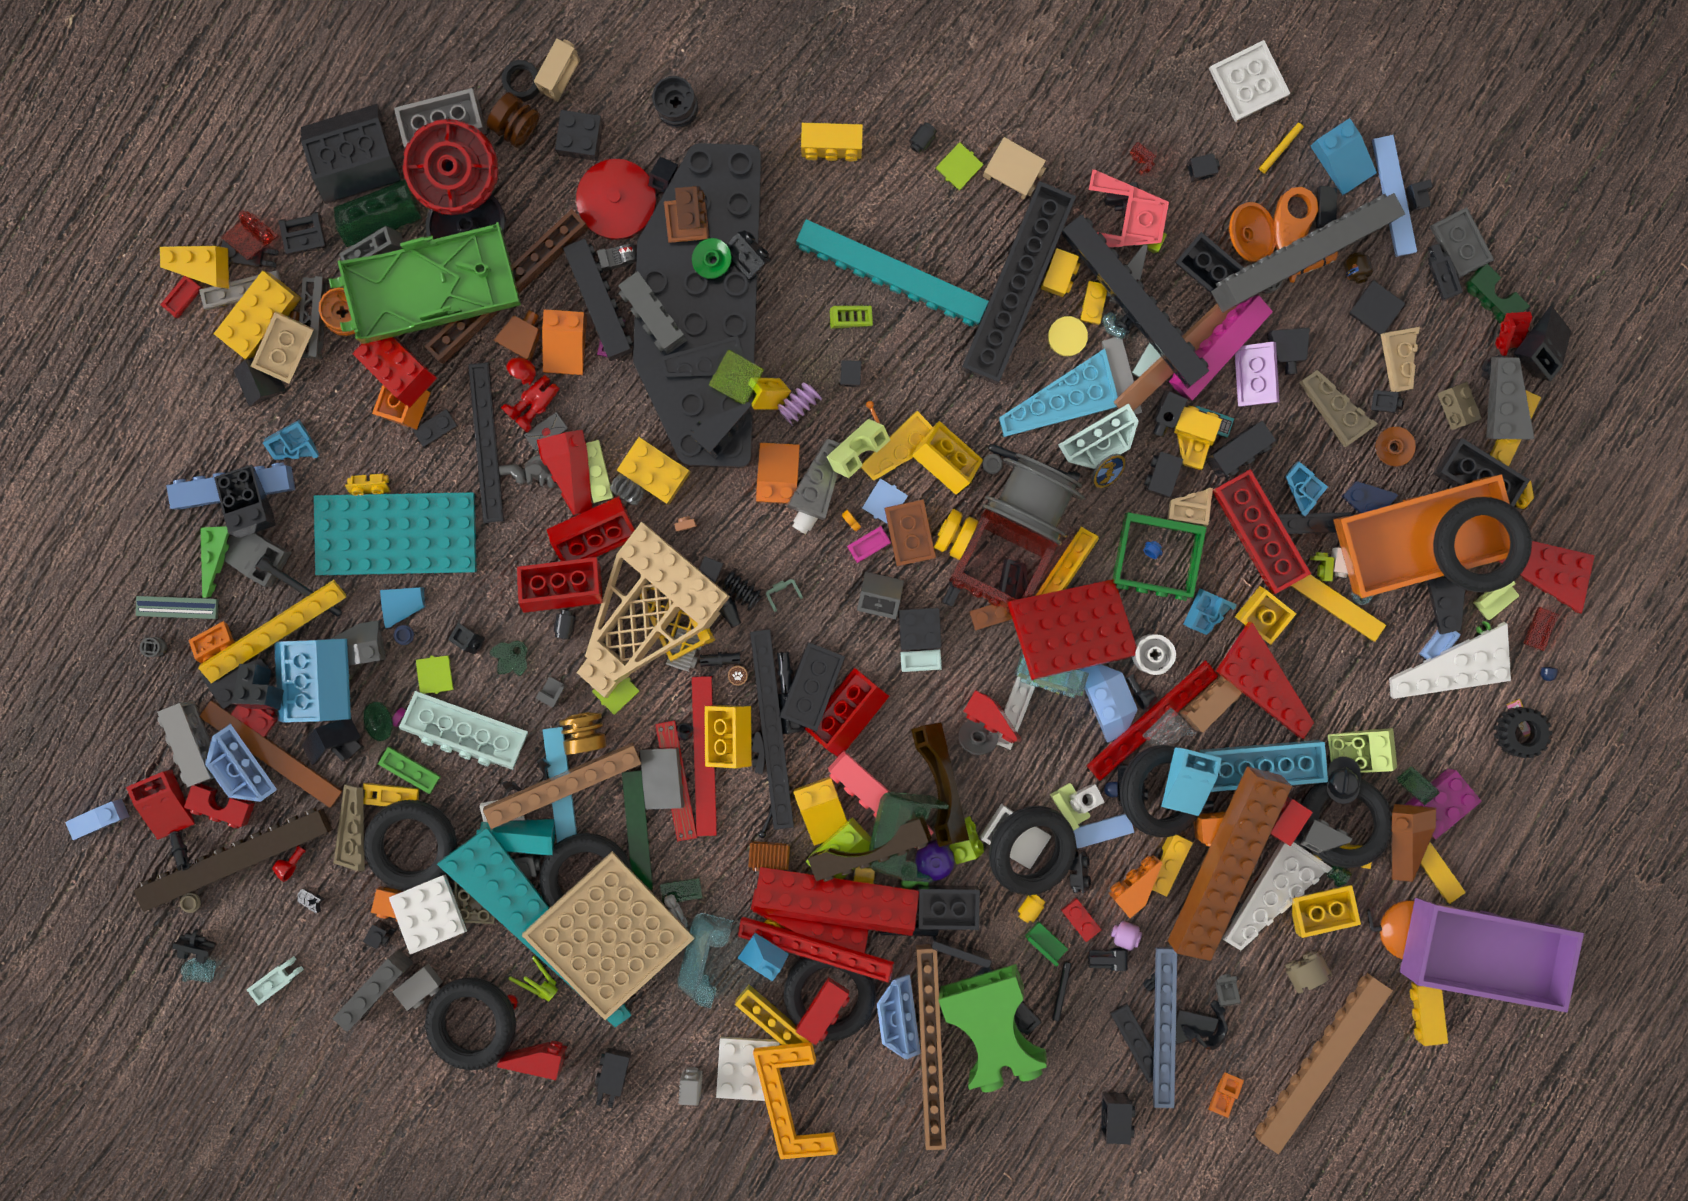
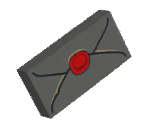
[524,412,569,452]

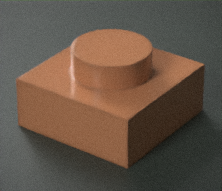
[674,516,697,532]

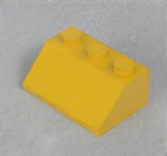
[912,421,983,494]
[1292,885,1361,938]

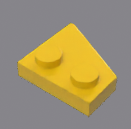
[1175,421,1210,470]

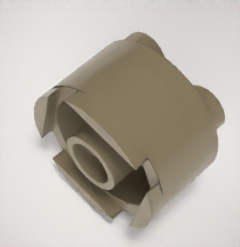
[1285,950,1333,993]

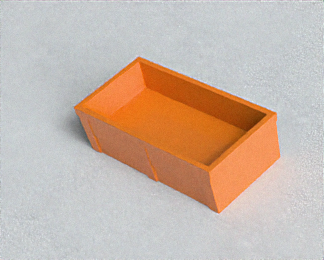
[1334,474,1510,598]

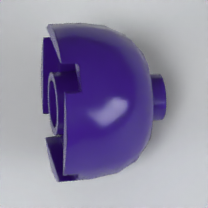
[915,840,955,881]

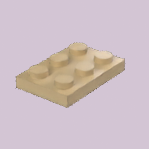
[251,311,314,384]

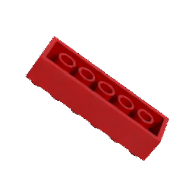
[1213,469,1311,595]

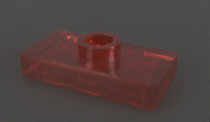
[1523,607,1559,651]

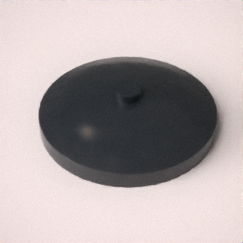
[426,194,507,241]

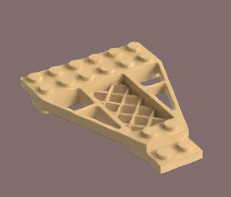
[576,522,730,698]

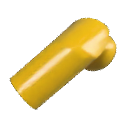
[1515,480,1534,509]

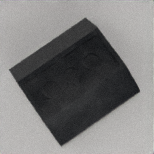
[301,104,402,204]

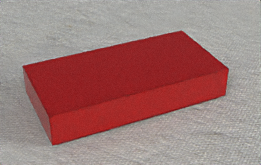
[160,276,203,319]

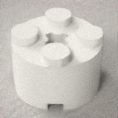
[1132,634,1176,675]

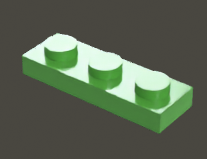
[378,746,441,794]

